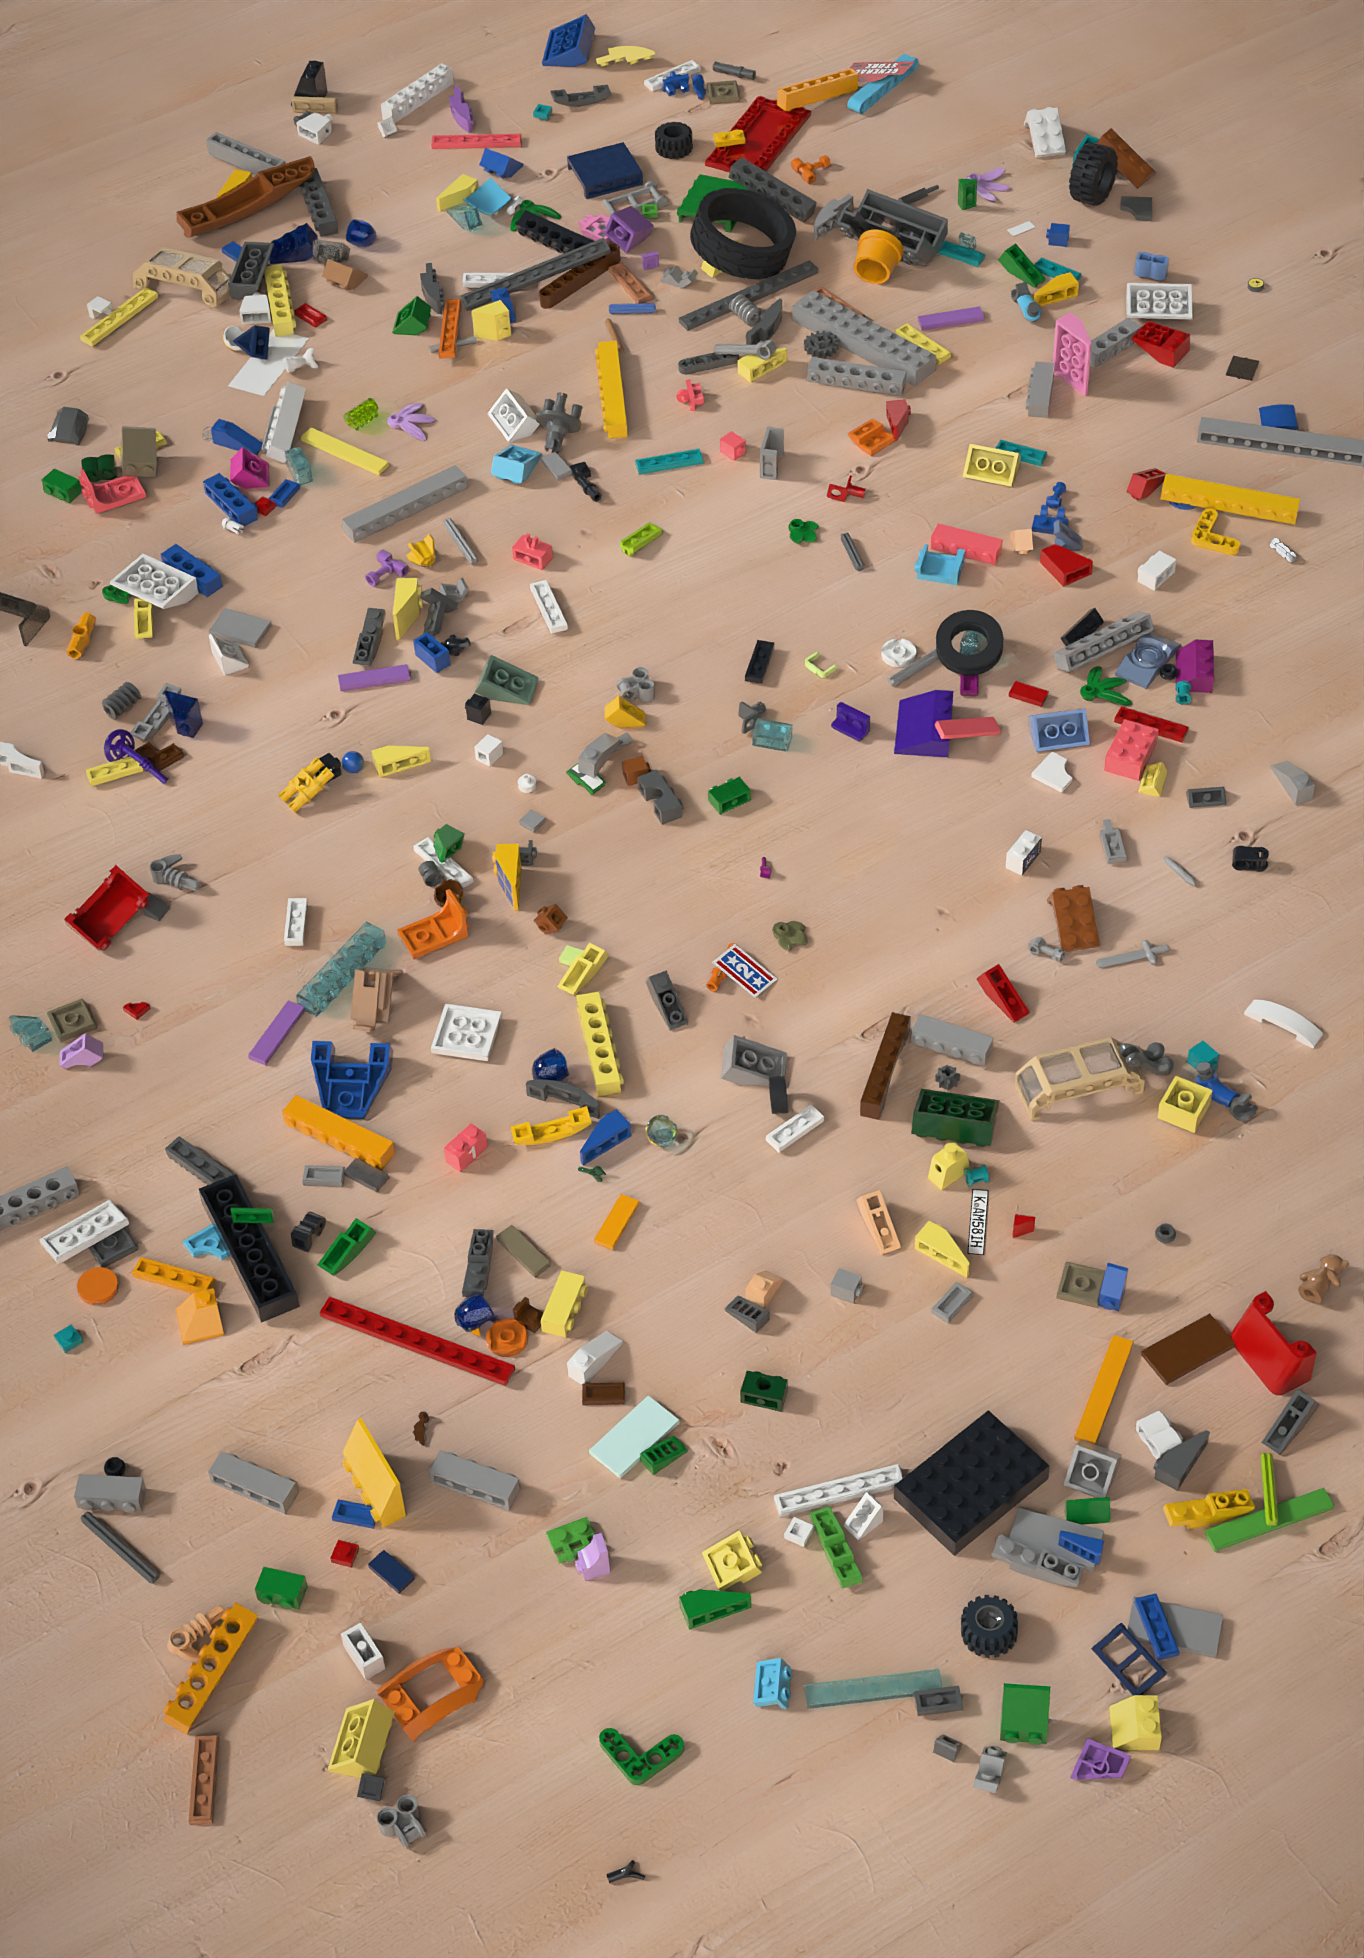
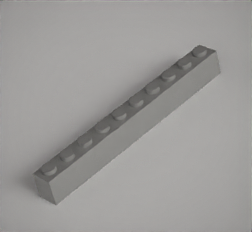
[1197,417,1364,467]

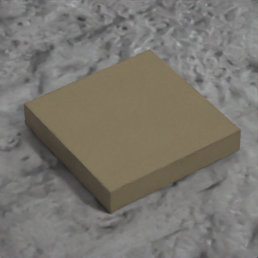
[707,80,739,104]
[47,998,97,1043]
[1056,1261,1106,1308]

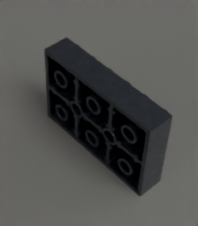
[894,1410,1050,1556]

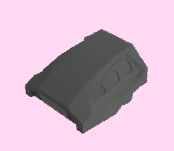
[48,407,89,446]

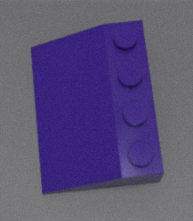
[894,690,954,757]

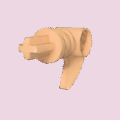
[167,1605,225,1663]

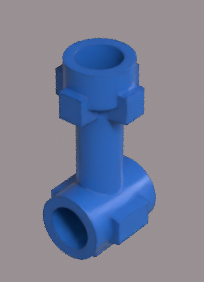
[1046,482,1066,509]

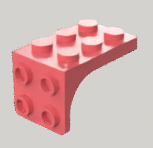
[79,469,146,514]

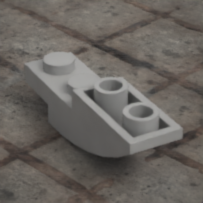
[814,194,854,240]
[991,1534,1084,1587]

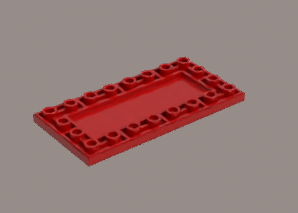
[705,96,811,173]

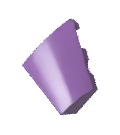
[1070,1738,1131,1780]

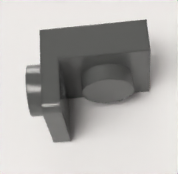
[519,840,537,865]

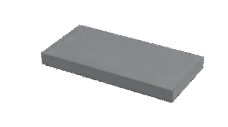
[1009,1507,1104,1572]
[1126,1596,1223,1658]

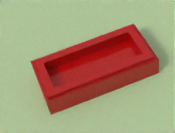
[294,303,327,328]
[1009,681,1049,707]

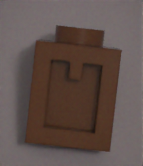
[513,1297,543,1333]

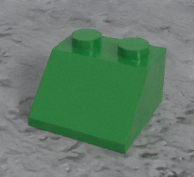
[392,296,432,335]

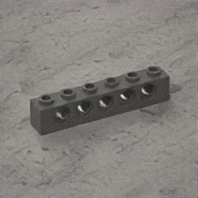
[729,157,817,223]
[299,168,338,237]

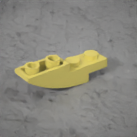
[596,46,655,67]

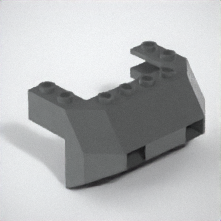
[836,189,948,265]

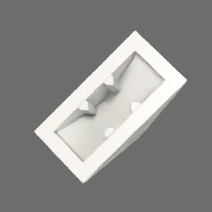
[843,1492,883,1540]

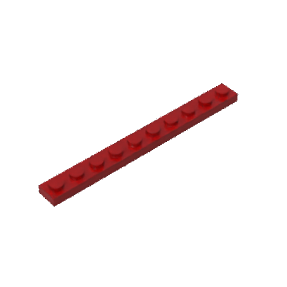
[320,1296,515,1386]

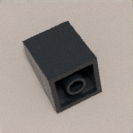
[291,60,328,106]

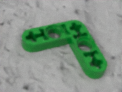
[599,1728,684,1785]

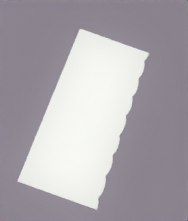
[228,329,310,396]

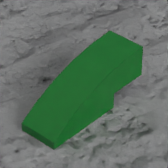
[317,1218,376,1276]

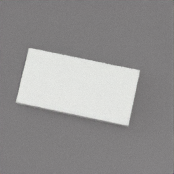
[39,1200,129,1264]

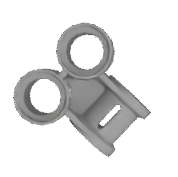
[616,667,655,703]
[377,1794,426,1849]

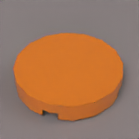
[77,1267,118,1305]
[486,1318,528,1357]

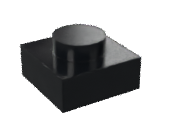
[569,462,591,481]
[357,1773,385,1801]

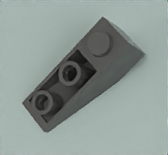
[646,970,688,1030]

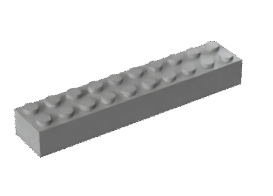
[792,290,936,387]

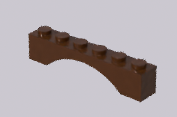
[860,1012,911,1120]

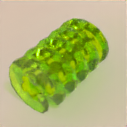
[343,398,379,431]

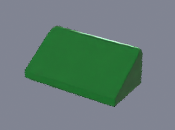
[958,179,977,210]
[231,1208,276,1223]
[1065,1497,1110,1525]

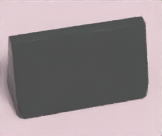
[1186,787,1226,808]

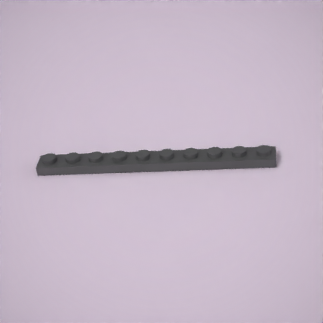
[460,238,611,311]
[679,260,818,331]

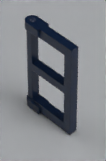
[1091,1623,1167,1696]

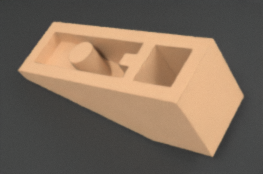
[856,1190,901,1255]

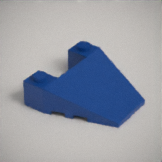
[311,1041,393,1119]

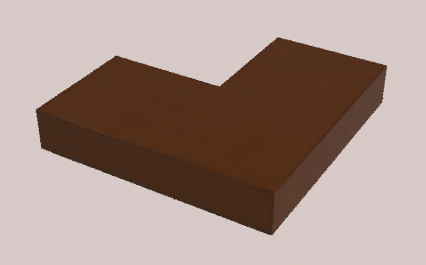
[134,742,184,771]

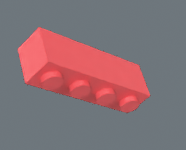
[931,523,1003,565]

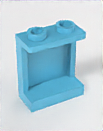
[914,544,965,585]

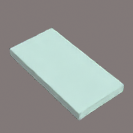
[589,1396,680,1479]

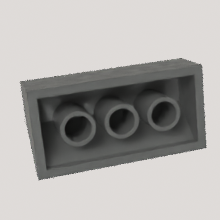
[228,241,275,300]

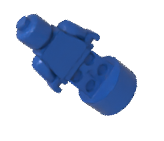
[692,74,706,100]

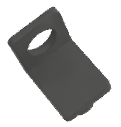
[738,701,766,734]

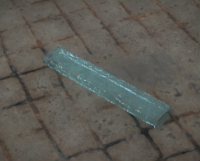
[804,1669,942,1709]

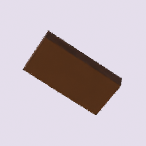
[582,1382,625,1405]

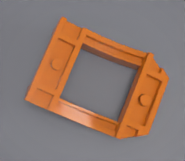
[376,1646,485,1742]

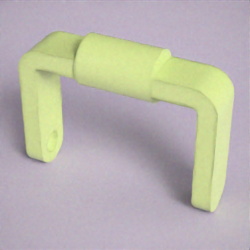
[805,652,837,678]

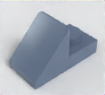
[1054,519,1082,551]

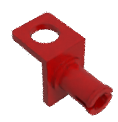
[827,475,866,502]

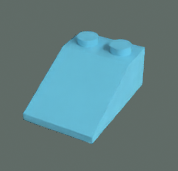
[491,445,542,484]

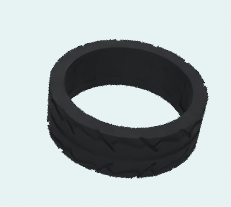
[690,188,796,279]

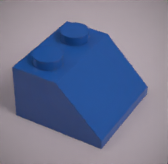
[479,148,523,178]

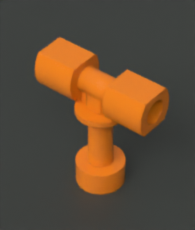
[791,155,831,184]

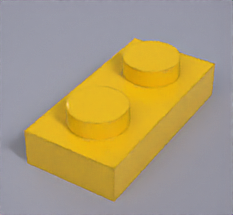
[713,130,745,147]

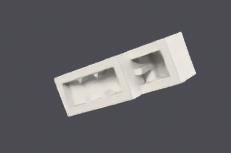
[0,742,45,779]

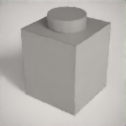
[831,1268,864,1304]

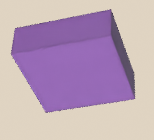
[642,251,659,270]

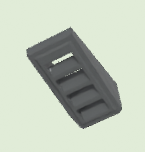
[725,1295,770,1333]

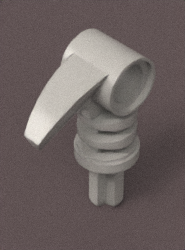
[150,854,200,891]

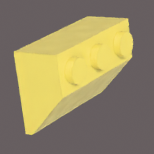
[963,444,1021,487]
[328,1699,395,1778]

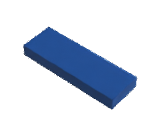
[1134,1593,1179,1661]

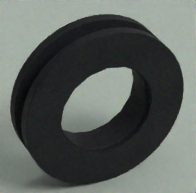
[936,610,1003,676]

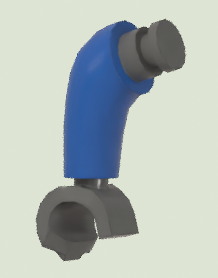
[1196,1062,1258,1122]

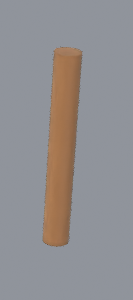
[605,318,624,353]

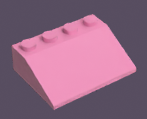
[1053,312,1092,396]

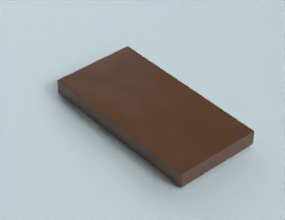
[1141,1313,1235,1385]

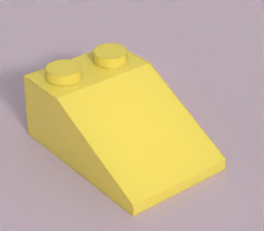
[393,578,423,640]

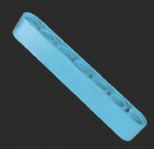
[847,53,919,114]

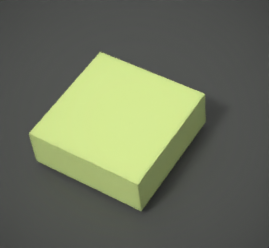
[559,945,584,966]

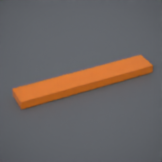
[438,299,462,358]

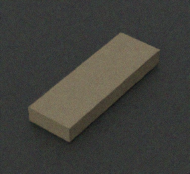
[496,1225,551,1278]

